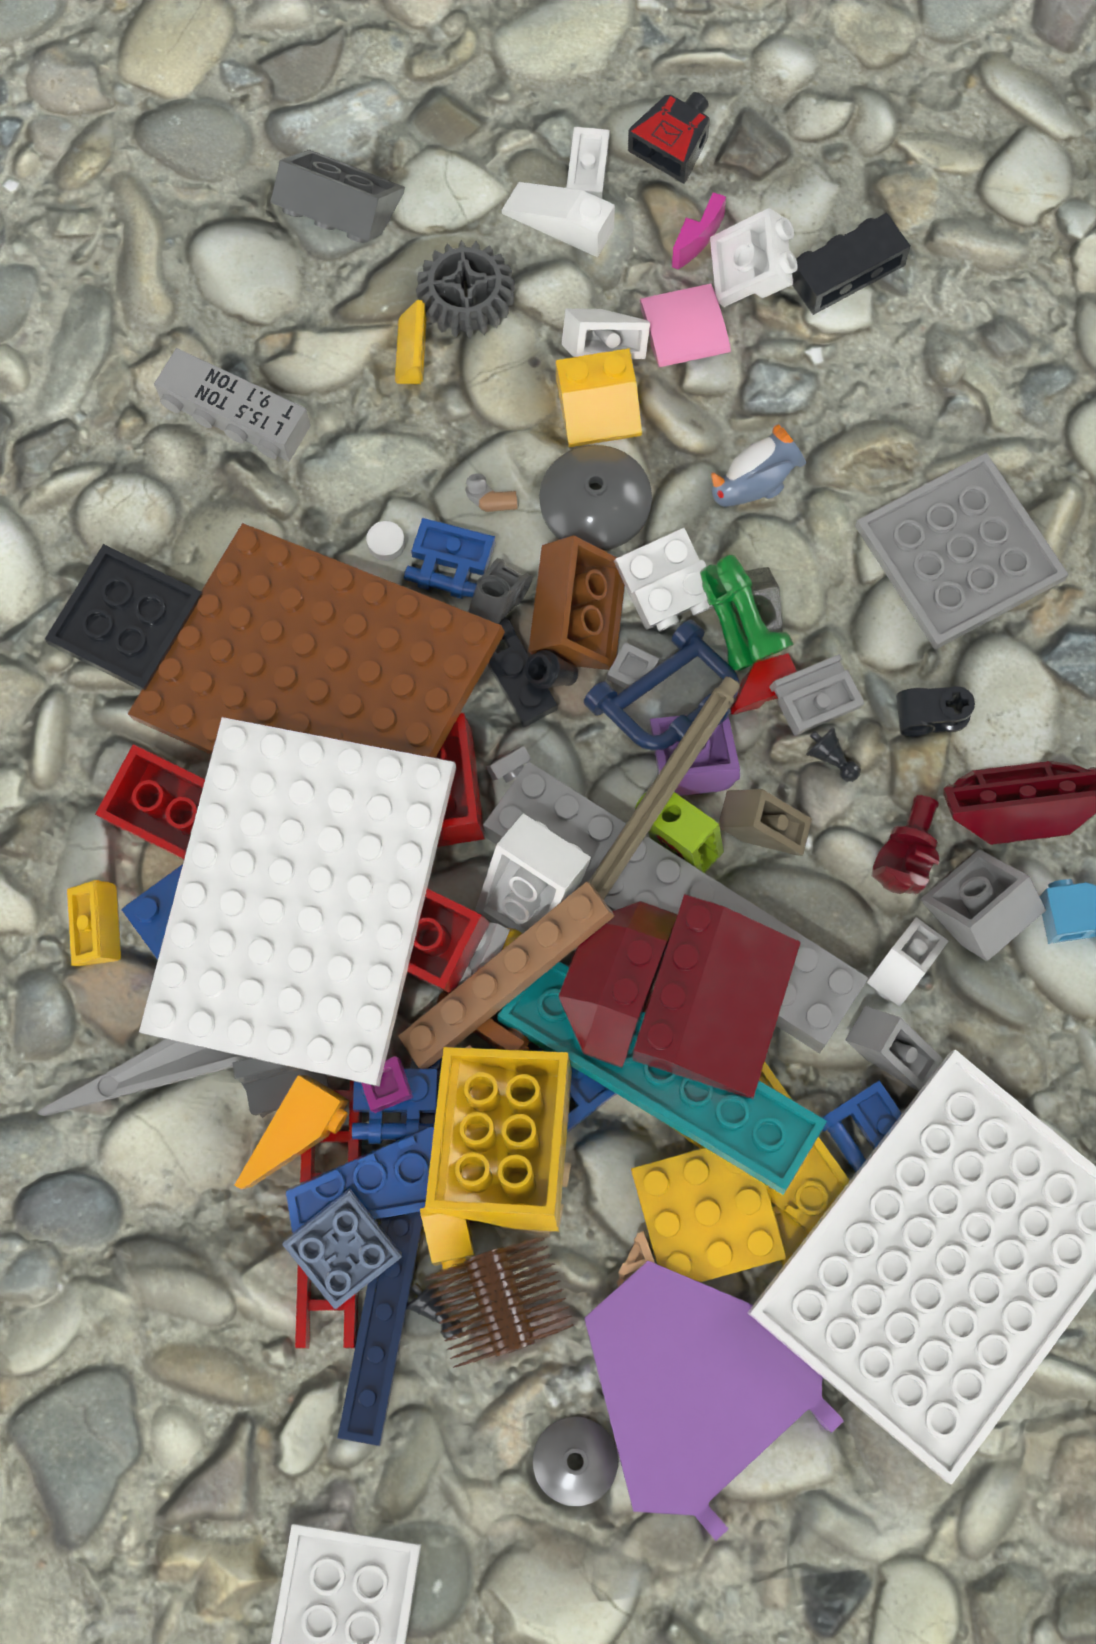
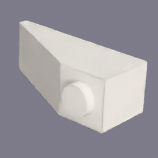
[502,182,615,257]

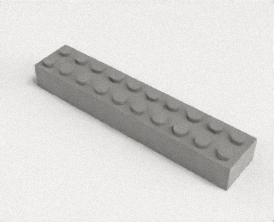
[483,761,868,1054]

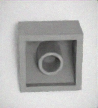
[921,849,1046,961]

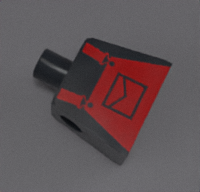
[628,92,710,184]

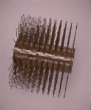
[425,1237,576,1368]

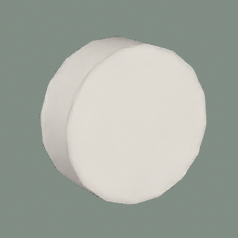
[366,521,405,561]

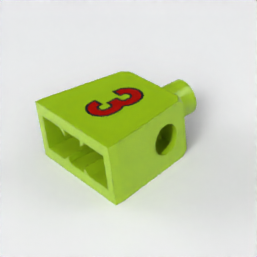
[635,792,724,873]

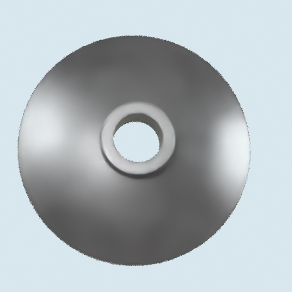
[533,1417,618,1506]

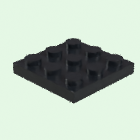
[45,544,203,690]

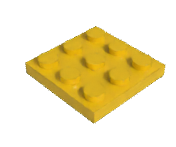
[631,1148,787,1282]

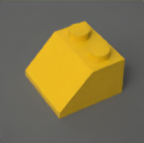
[556,348,642,448]

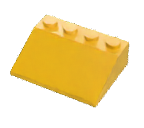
[425,1047,572,1232]

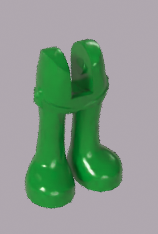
[700,555,794,672]

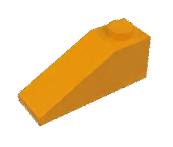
[234,1075,349,1190]

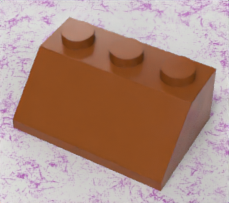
[528,535,625,670]

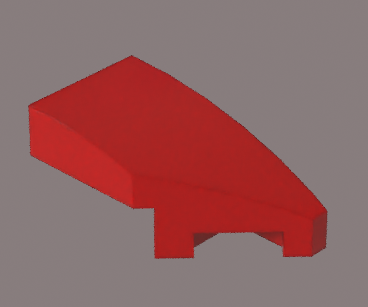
[730,653,797,715]

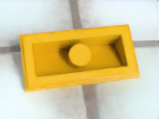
[395,300,427,385]
[67,880,121,966]

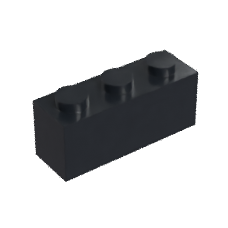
[792,213,911,315]

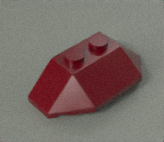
[943,761,1096,845]
[559,901,678,1068]

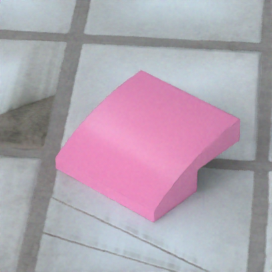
[640,284,731,367]

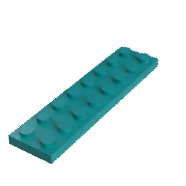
[498,962,827,1195]

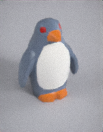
[711,424,807,507]

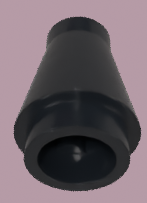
[525,650,578,689]

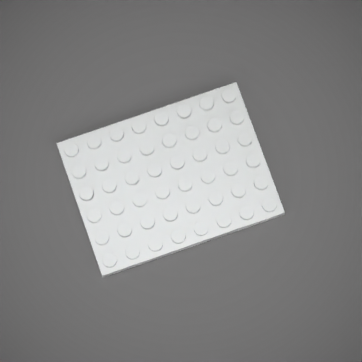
[139,717,456,1086]
[747,1050,1096,1484]

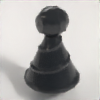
[806,728,861,782]
[406,1280,463,1341]

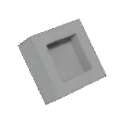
[607,642,659,689]
[486,746,532,783]

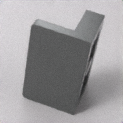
[232,1058,329,1116]

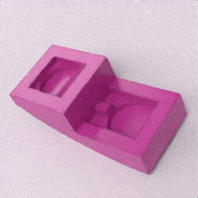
[672,192,726,269]

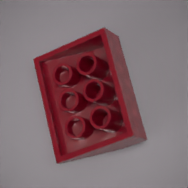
[633,894,801,1099]

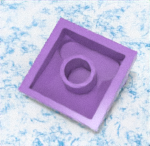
[650,715,740,796]

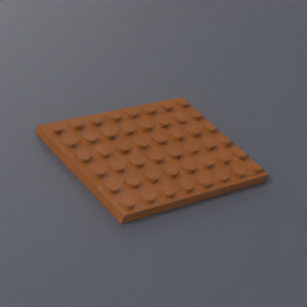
[128,523,505,758]

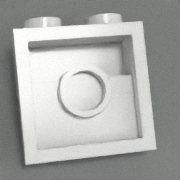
[710,208,798,307]
[614,528,713,632]

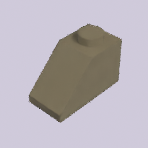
[719,789,812,856]

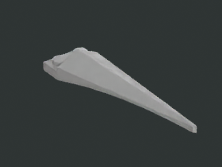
[37,1039,249,1116]

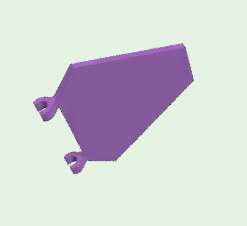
[584,1261,844,1541]

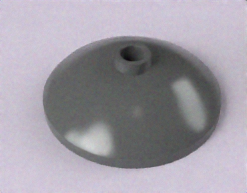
[539,445,652,550]

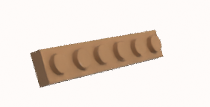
[398,881,615,1069]

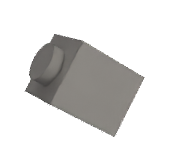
[845,1006,942,1091]

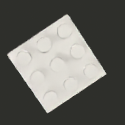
[271,1524,421,1644]

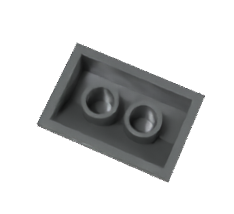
[271,150,405,243]

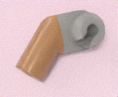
[465,474,517,512]

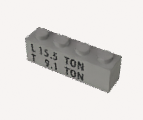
[154,348,311,462]

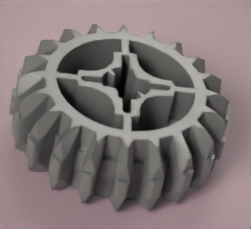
[416,240,515,338]

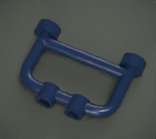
[584,620,740,751]

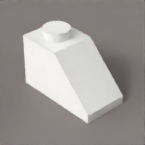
[562,308,650,359]
[867,917,949,1007]

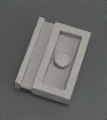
[769,654,865,736]

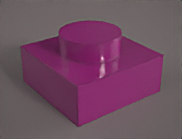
[361,1056,414,1113]

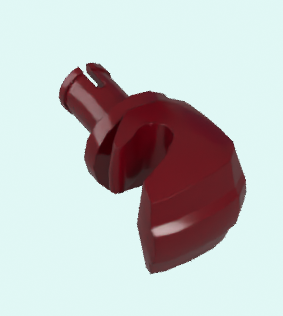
[871,795,939,894]

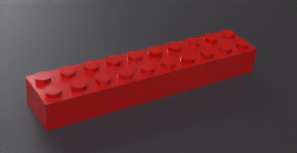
[95,744,490,994]

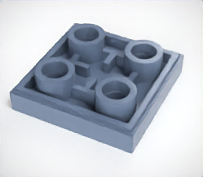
[282,1188,402,1309]

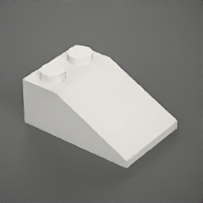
[475,813,591,934]

